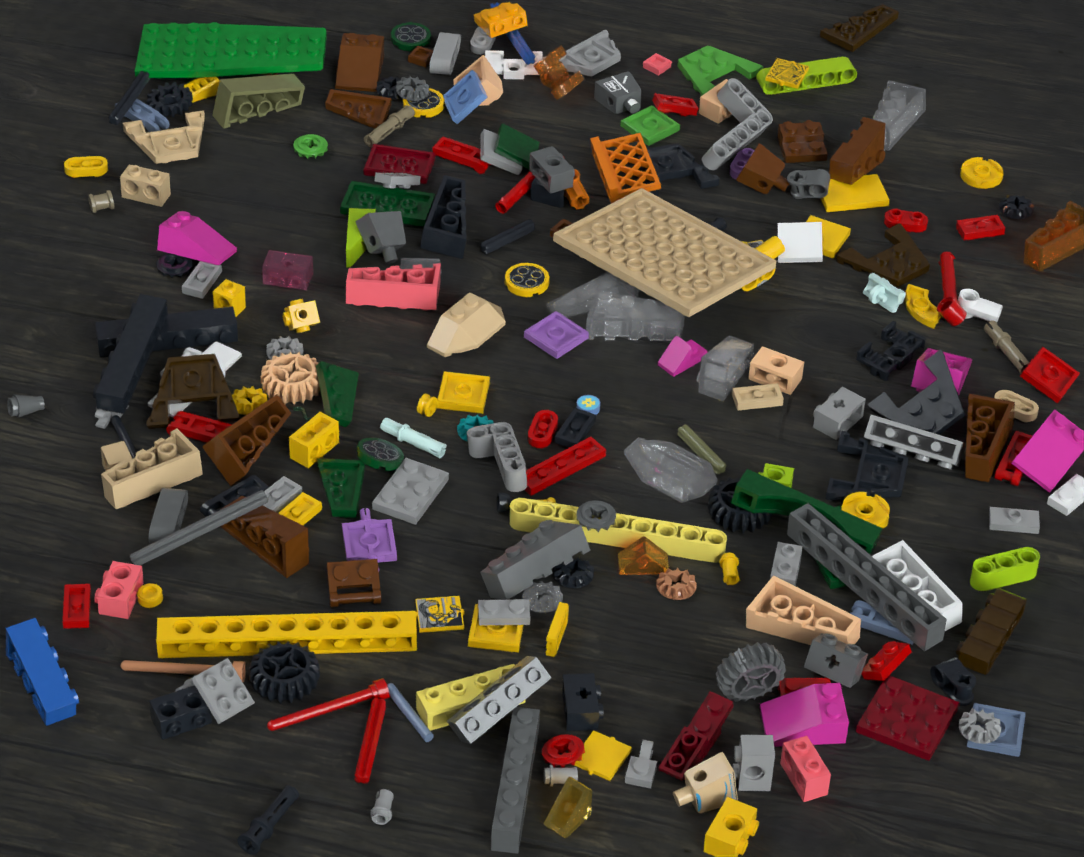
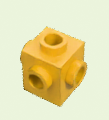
[283,299,320,333]

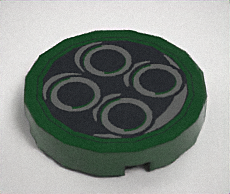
[391,22,431,52]
[356,438,404,471]

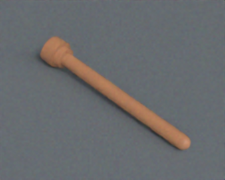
[120,660,246,682]

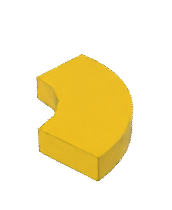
[905,284,942,329]

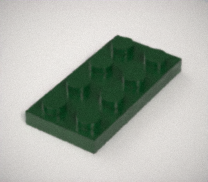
[340,181,436,227]

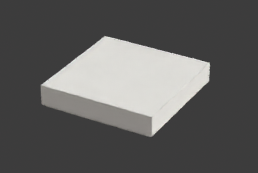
[778,222,823,263]

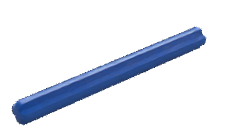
[490,2,536,65]

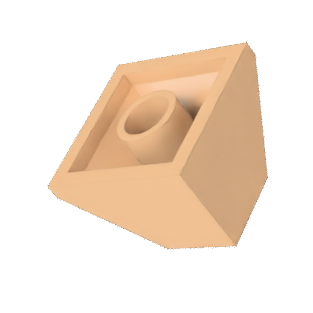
[453,55,503,106]

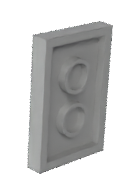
[372,458,449,525]

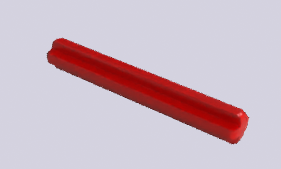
[355,698,386,784]

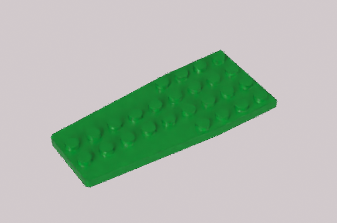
[135,22,327,78]

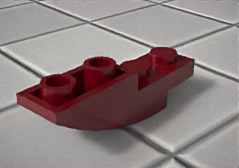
[659,691,734,781]

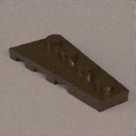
[820,4,899,52]

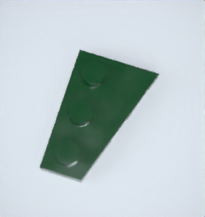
[316,361,359,427]
[317,458,365,518]

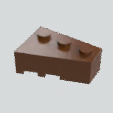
[829,117,886,185]

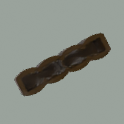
[956,588,1027,675]

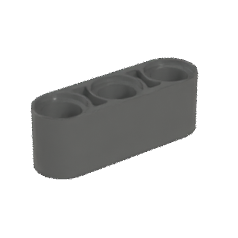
[149,488,188,544]

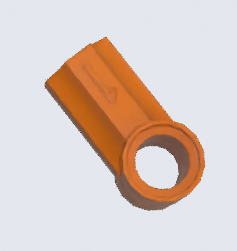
[564,169,589,210]

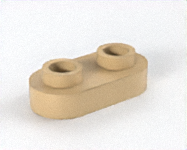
[994,390,1039,422]

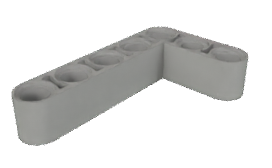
[702,78,773,170]

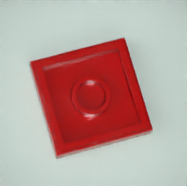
[1020,346,1080,403]

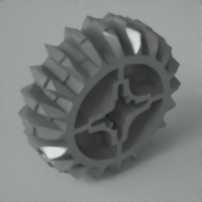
[715,642,786,702]

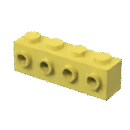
[416,664,525,731]

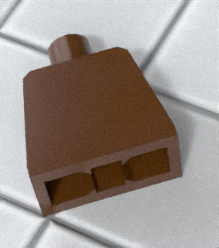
[736,143,789,194]

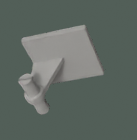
[175,658,255,724]

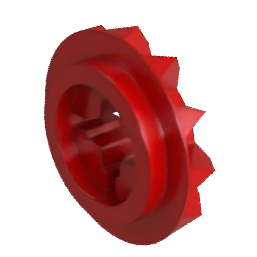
[542,734,585,768]

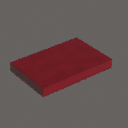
[363,144,436,184]

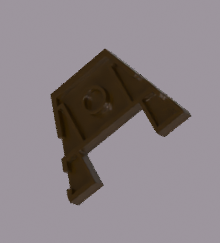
[836,223,930,288]
[147,353,240,429]

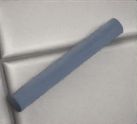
[387,683,434,742]

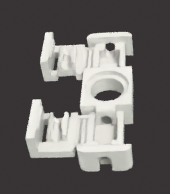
[485,50,546,80]

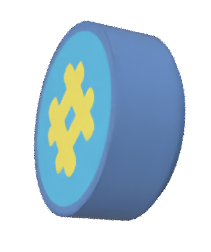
[577,395,600,415]

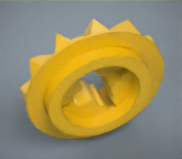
[232,386,267,415]

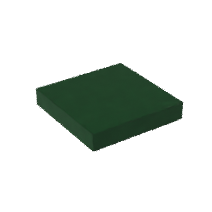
[494,123,540,169]

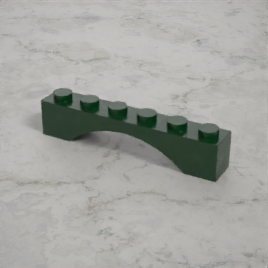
[731,469,882,555]

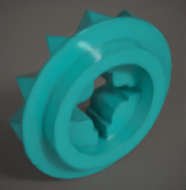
[457,414,494,442]

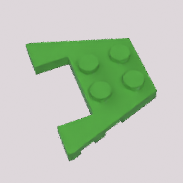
[678,45,763,96]

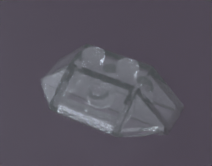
[624,437,717,503]

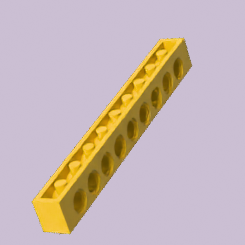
[156,611,417,658]

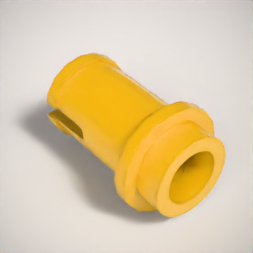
[719,553,740,585]

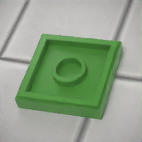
[621,105,680,146]

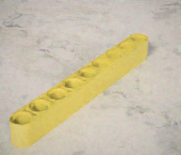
[510,498,727,563]

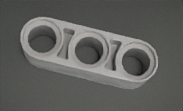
[430,32,461,76]

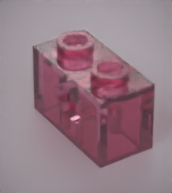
[262,250,313,290]

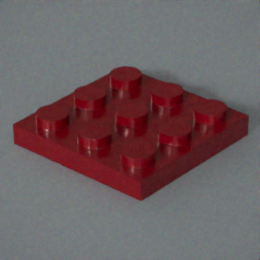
[856,675,959,761]

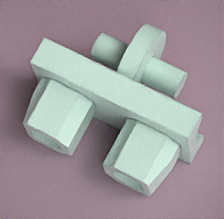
[863,273,906,313]

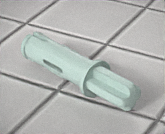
[380,418,447,458]

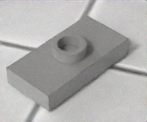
[989,507,1040,534]

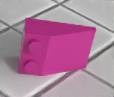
[157,211,237,265]
[911,348,972,395]
[1011,410,1084,493]
[760,683,849,747]

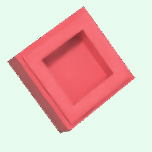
[643,53,672,76]

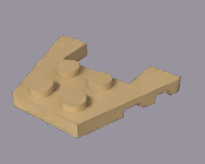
[123,110,205,164]

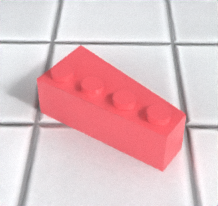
[346,263,441,311]

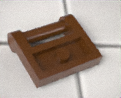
[327,559,381,607]

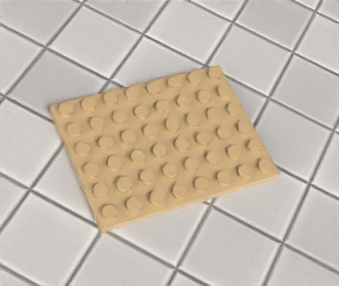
[553,188,777,317]

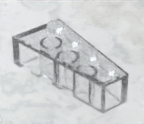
[586,290,685,341]

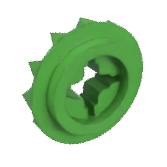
[294,134,328,159]

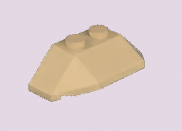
[427,292,506,357]

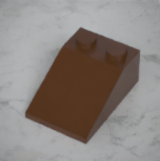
[335,33,384,92]

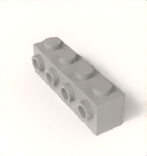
[864,415,965,469]

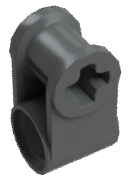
[787,169,830,199]

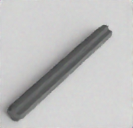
[130,490,268,565]

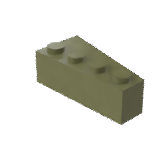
[212,74,305,129]

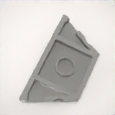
[550,30,621,77]

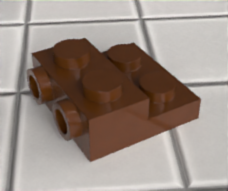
[777,120,828,163]

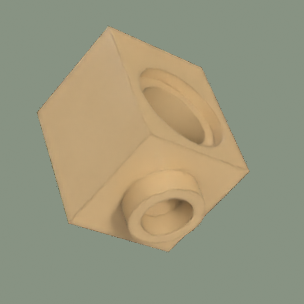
[101,441,132,471]

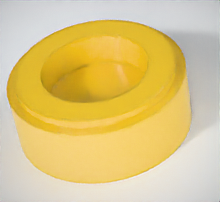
[137,583,163,608]

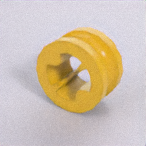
[417,393,438,417]

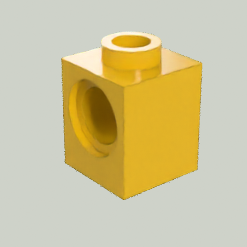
[213,279,246,317]

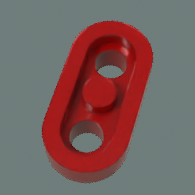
[884,209,928,233]
[528,410,558,448]

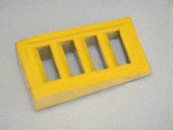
[184,77,220,103]

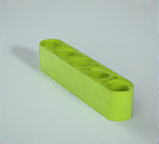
[756,57,857,95]

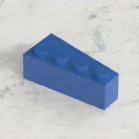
[6,618,79,726]

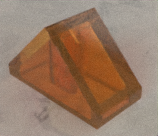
[618,536,669,575]

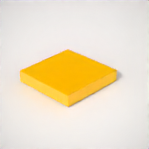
[806,215,851,258]
[437,372,490,414]
[468,604,524,653]

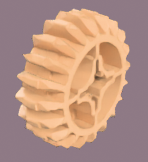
[260,351,320,405]

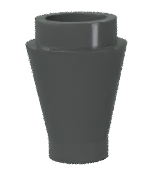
[7,395,45,418]

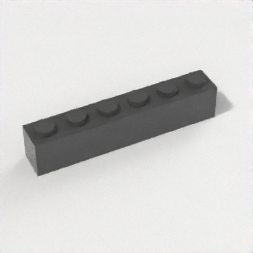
[491,707,540,854]

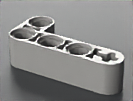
[467,422,527,492]

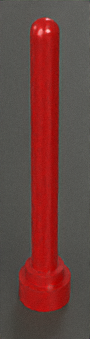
[267,678,390,731]

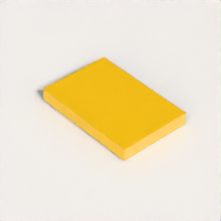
[821,174,889,212]

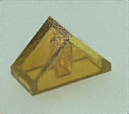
[544,777,592,838]

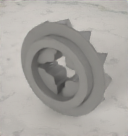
[266,336,303,360]
[959,708,1002,744]

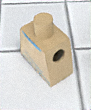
[673,752,738,813]

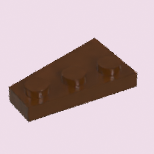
[325,89,391,129]

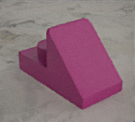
[658,336,707,377]

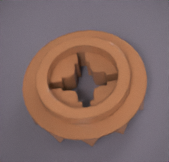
[656,567,697,600]

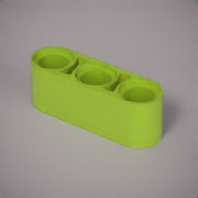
[970,547,1040,591]

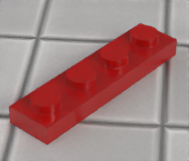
[524,437,606,496]

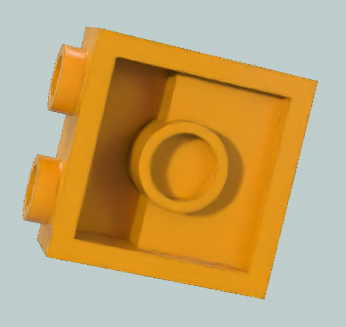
[474,2,528,38]

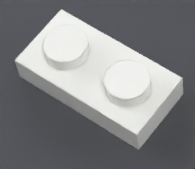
[1047,474,1084,516]

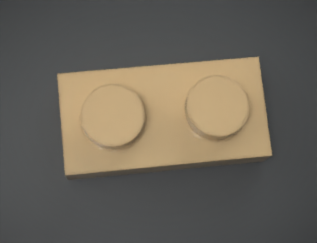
[732,383,784,411]

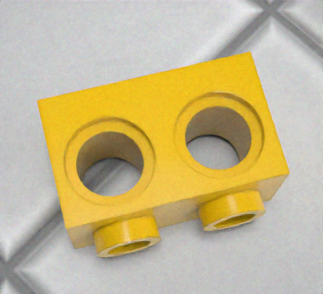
[289,412,339,468]

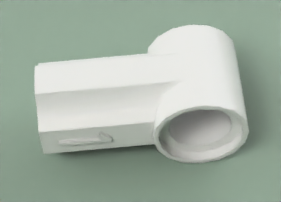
[958,289,1003,322]

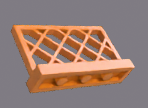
[590,133,661,204]

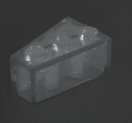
[697,335,754,401]

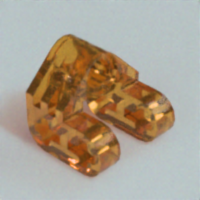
[533,45,585,100]

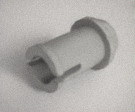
[544,765,578,787]
[370,789,394,825]

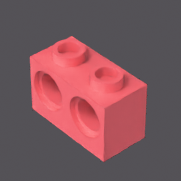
[95,561,144,619]
[780,736,831,802]

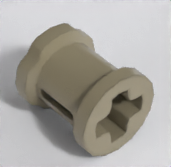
[88,190,114,213]

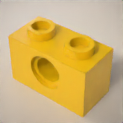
[703,797,759,857]

